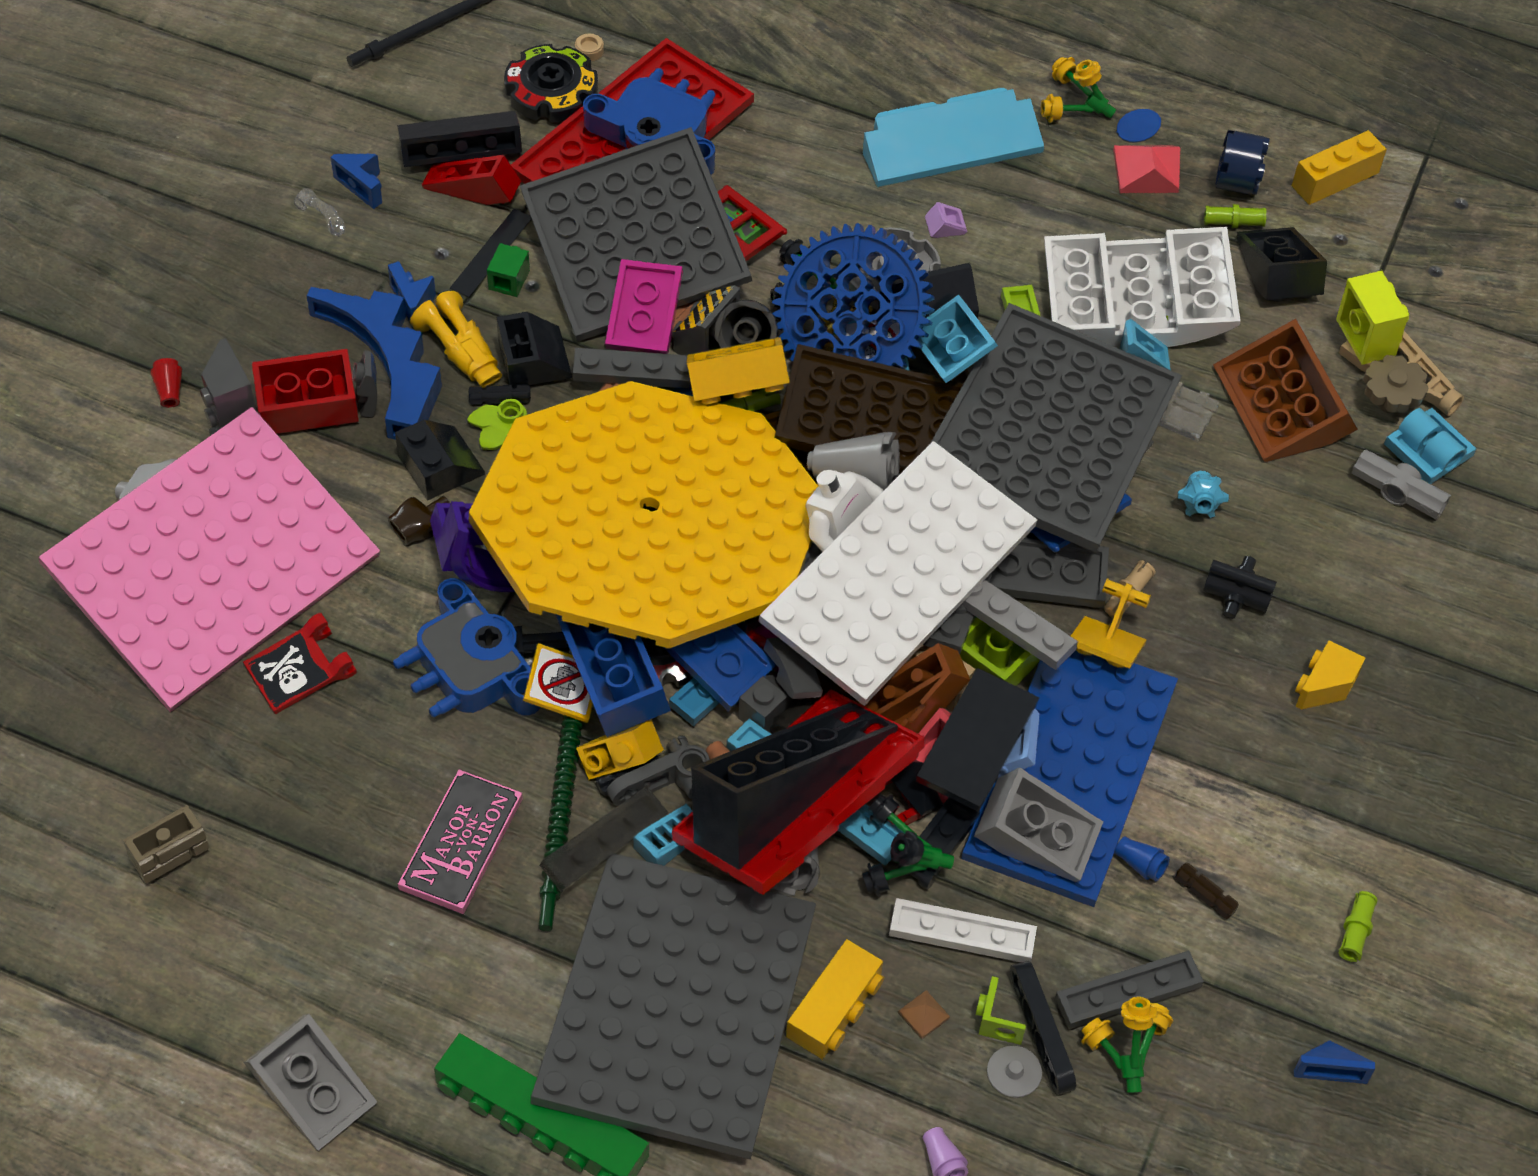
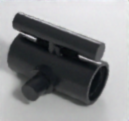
[1203,556,1277,619]

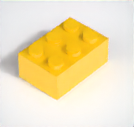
[687,337,790,404]

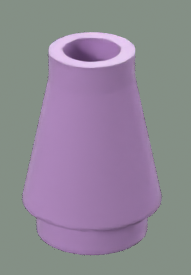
[922,1127,968,1176]

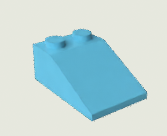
[918,294,998,383]

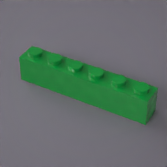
[434,1033,649,1176]

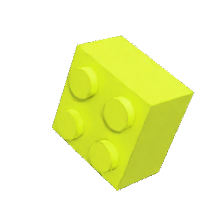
[1336,271,1409,365]

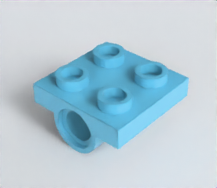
[1384,408,1477,484]

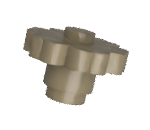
[1363,355,1429,413]

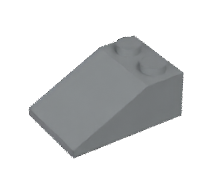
[974,767,1103,882]
[243,1014,377,1151]

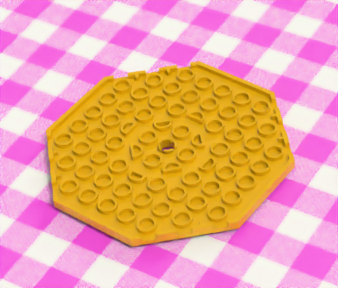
[469,381,818,648]

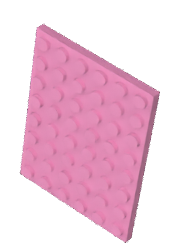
[39,407,380,712]

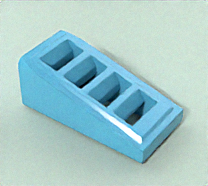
[633,804,693,866]

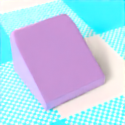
[925,202,967,238]

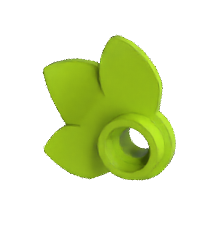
[467,399,527,450]

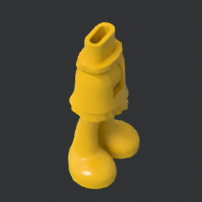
[410,291,502,388]

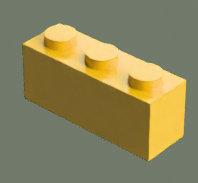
[1291,130,1387,205]
[786,939,885,1060]

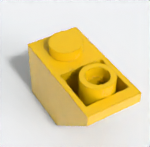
[1295,640,1366,710]
[576,719,664,780]

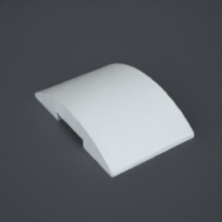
[1044,227,1241,349]

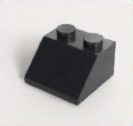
[395,420,485,501]

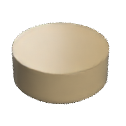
[575,34,604,61]

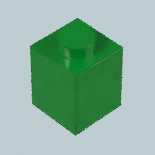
[487,243,530,297]

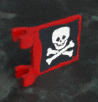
[243,613,357,714]

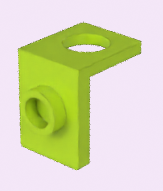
[975,976,1026,1045]

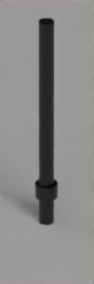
[347,0,491,67]

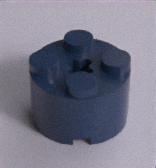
[1215,130,1270,195]

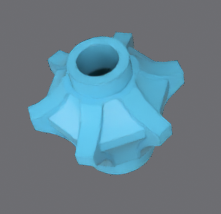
[1177,471,1229,518]

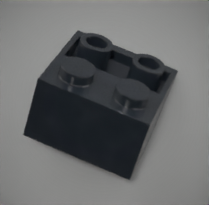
[496,312,572,388]

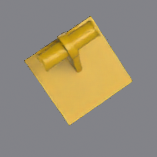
[1071,578,1151,669]

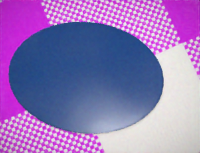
[1117,109,1161,142]

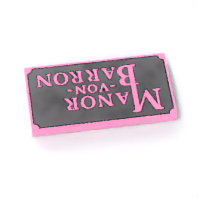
[398,770,523,914]

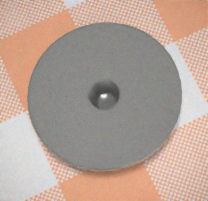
[987,1046,1042,1098]

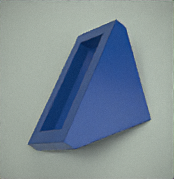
[1294,1040,1375,1084]

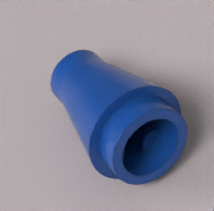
[1115,836,1170,881]

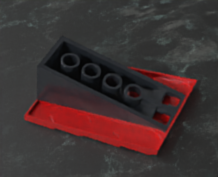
[672,690,924,895]

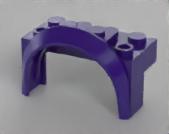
[430,501,515,592]

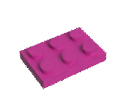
[605,259,683,354]

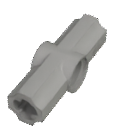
[1352,449,1451,519]

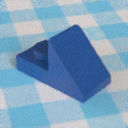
[331,154,382,209]
[388,261,436,329]

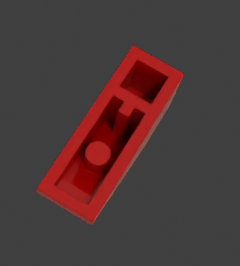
[422,155,521,205]

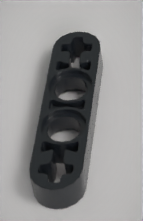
[1010,961,1076,1095]

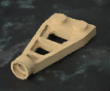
[1339,331,1464,416]

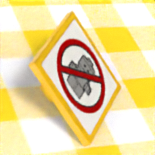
[523,643,593,723]

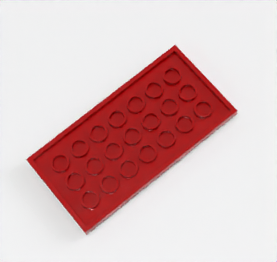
[511,38,754,184]

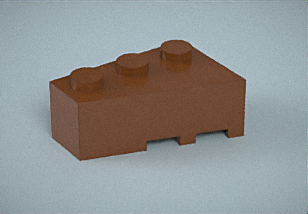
[859,643,971,733]

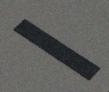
[450,209,531,297]

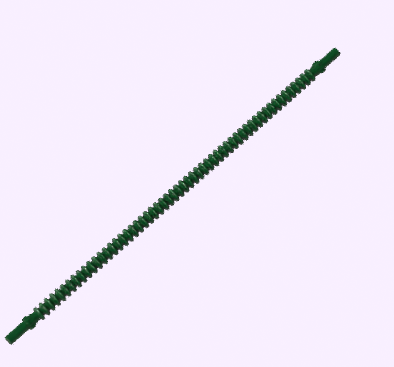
[538,654,583,931]

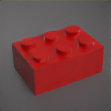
[252,349,359,434]

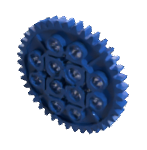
[772,223,935,368]

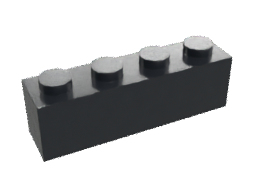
[397,111,522,167]

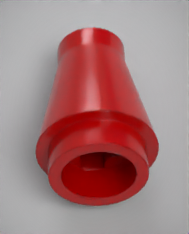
[150,358,182,408]

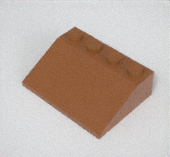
[1213,319,1358,462]

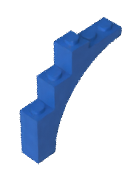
[307,287,442,440]

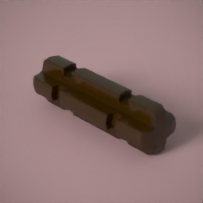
[1175,863,1239,919]

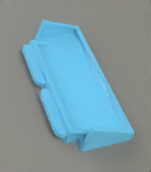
[863,88,1044,187]

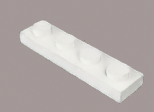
[889,898,1037,962]

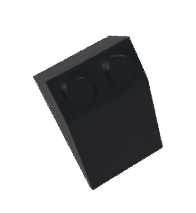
[1237,227,1327,302]

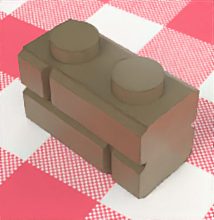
[123,805,209,884]

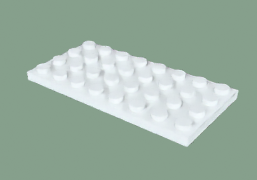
[759,441,1037,706]

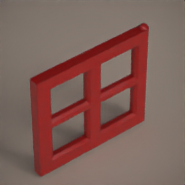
[718,185,787,261]

